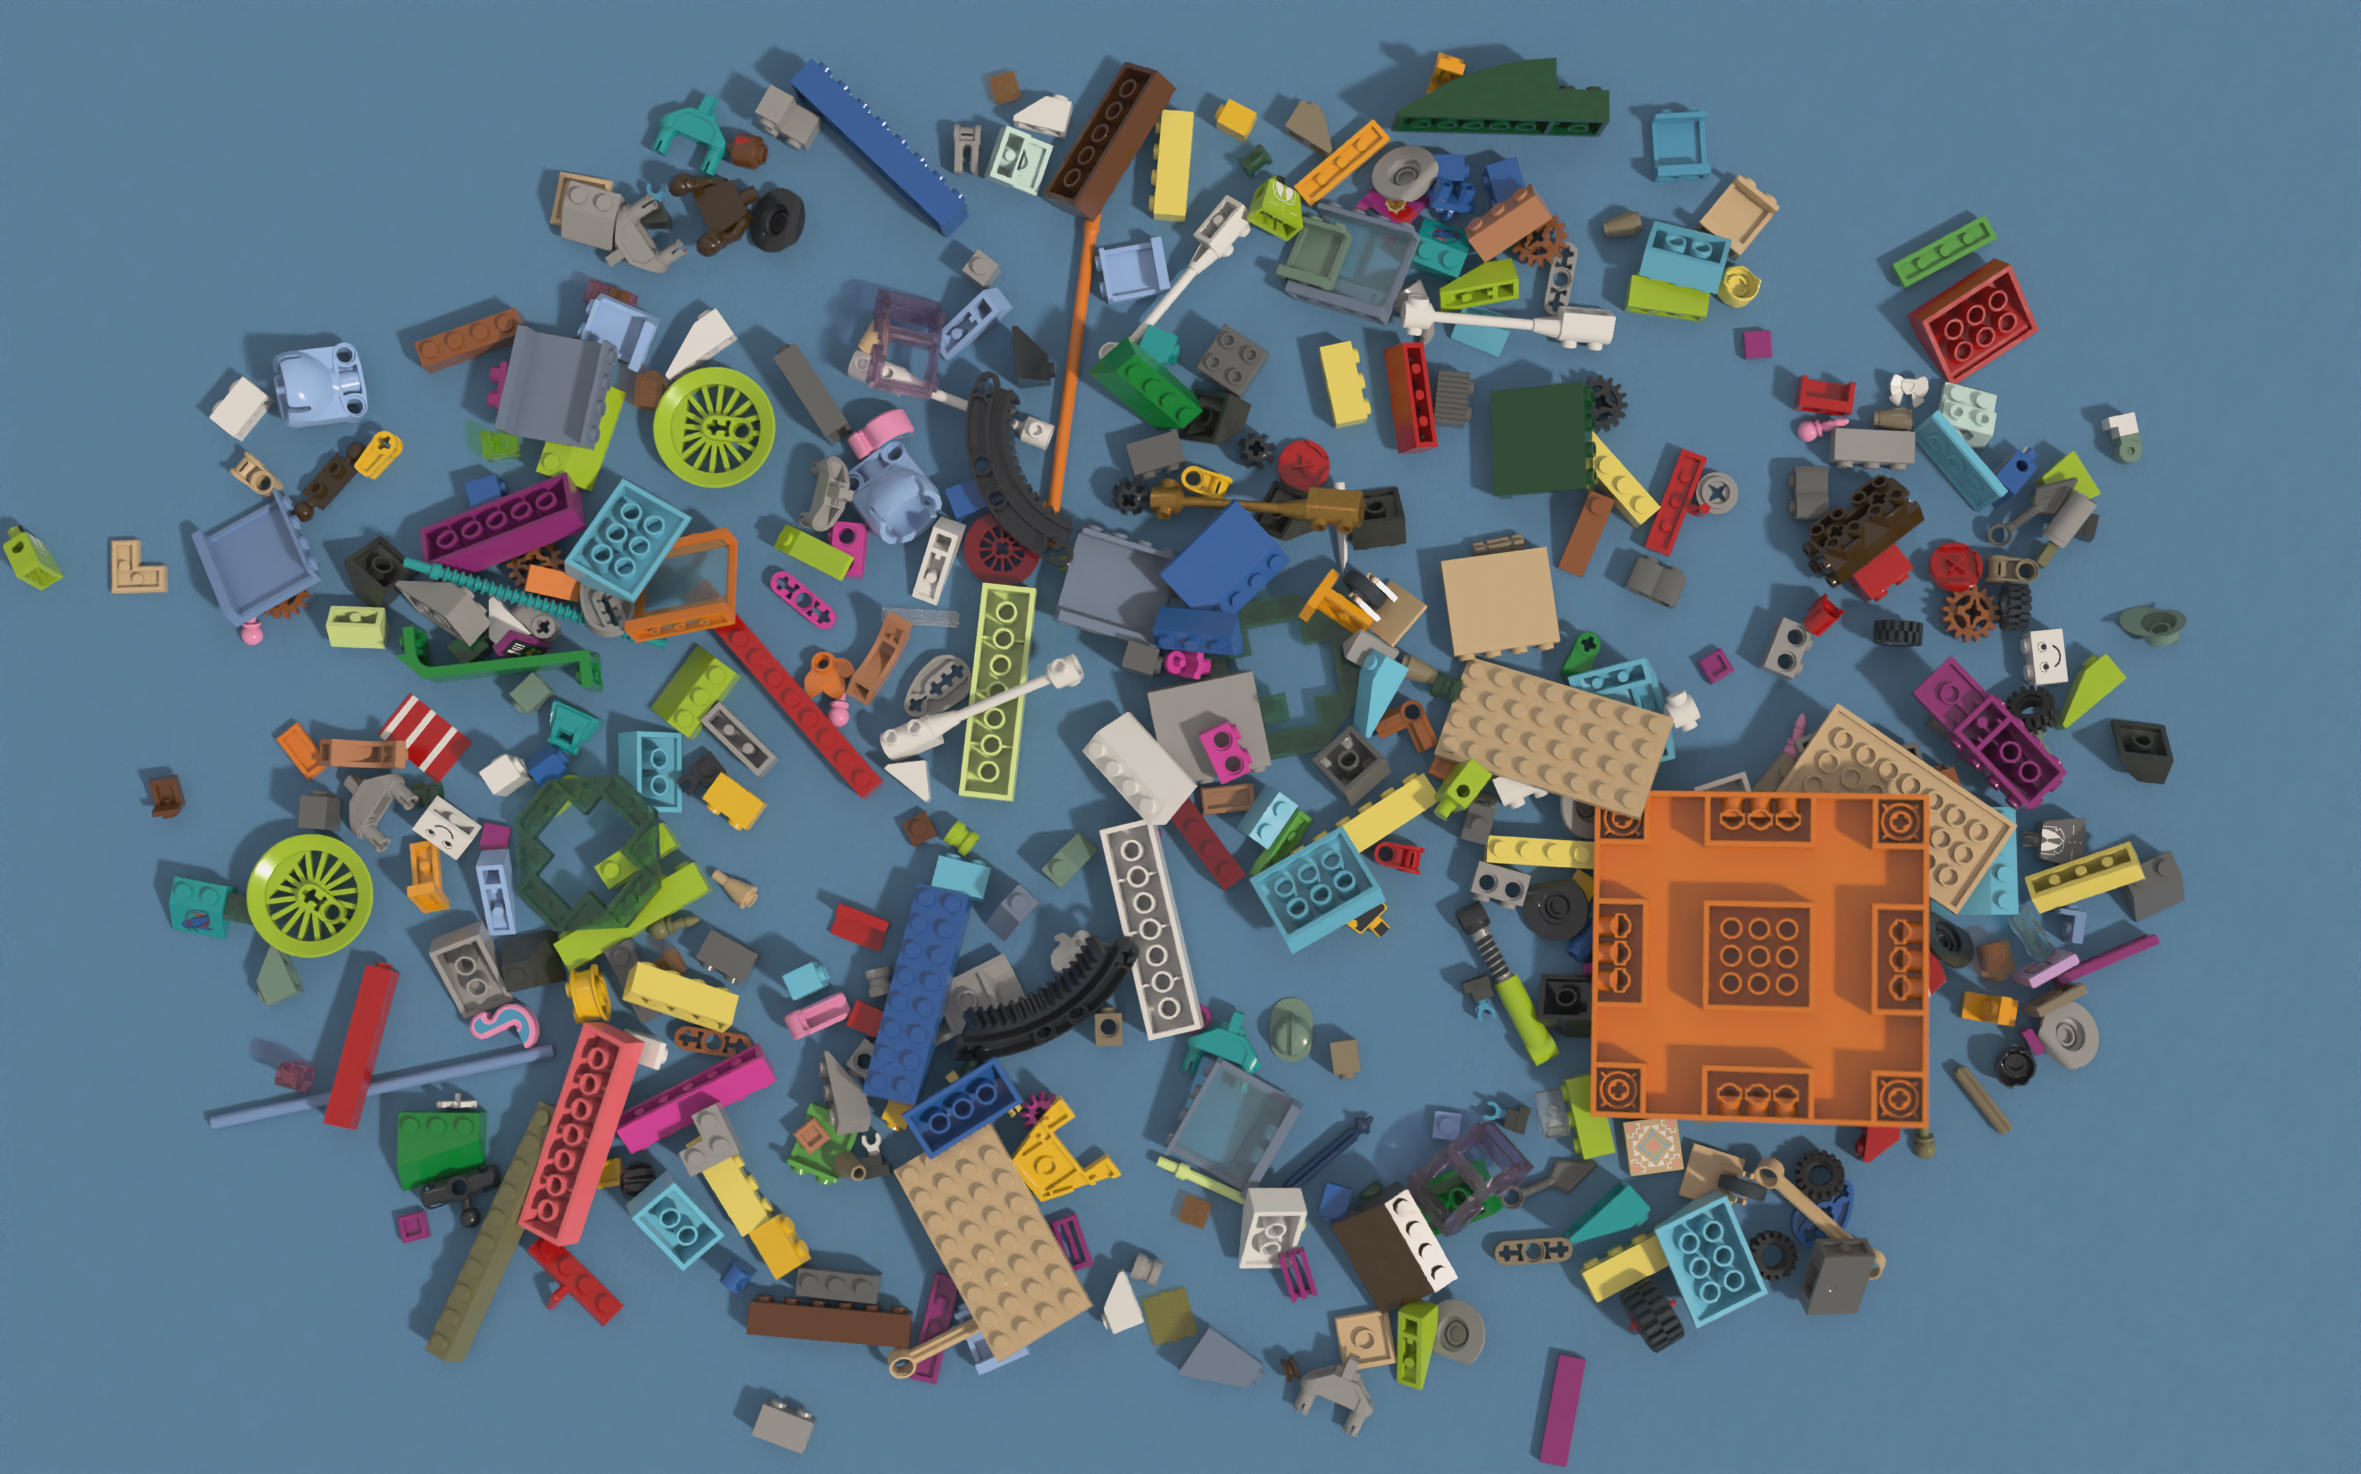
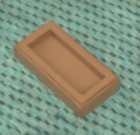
[1200,783,1255,815]

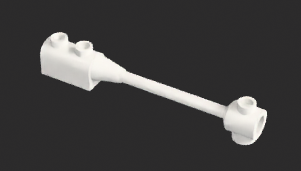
[1099,195,1250,359]
[1400,294,1616,350]
[848,350,1055,450]
[880,654,1084,762]
[1491,690,1701,809]

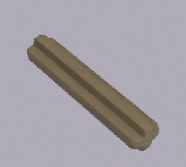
[1953,1065,2013,1135]

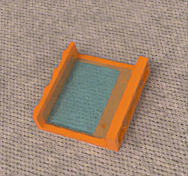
[624,528,738,643]

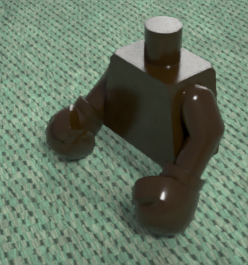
[668,173,761,257]

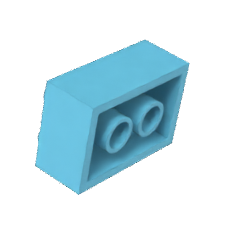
[1639,221,1732,294]
[626,1170,725,1271]

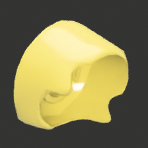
[1717,265,1761,308]

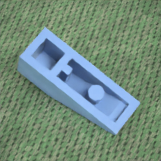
[931,287,1013,361]
[476,849,517,936]

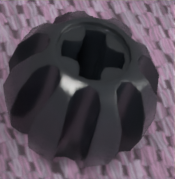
[1236,431,1276,471]
[1111,477,1150,516]
[620,1161,656,1201]

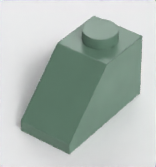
[1041,832,1098,889]
[256,946,305,1006]

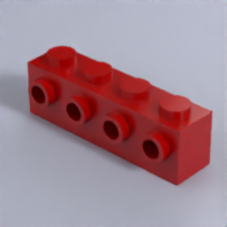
[1384,342,1438,454]

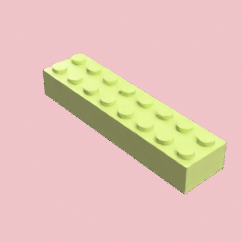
[959,583,1037,802]

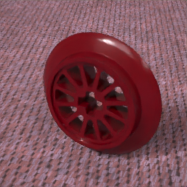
[964,512,1040,586]

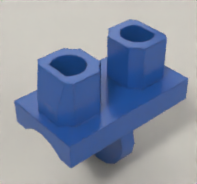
[1424,178,1477,222]

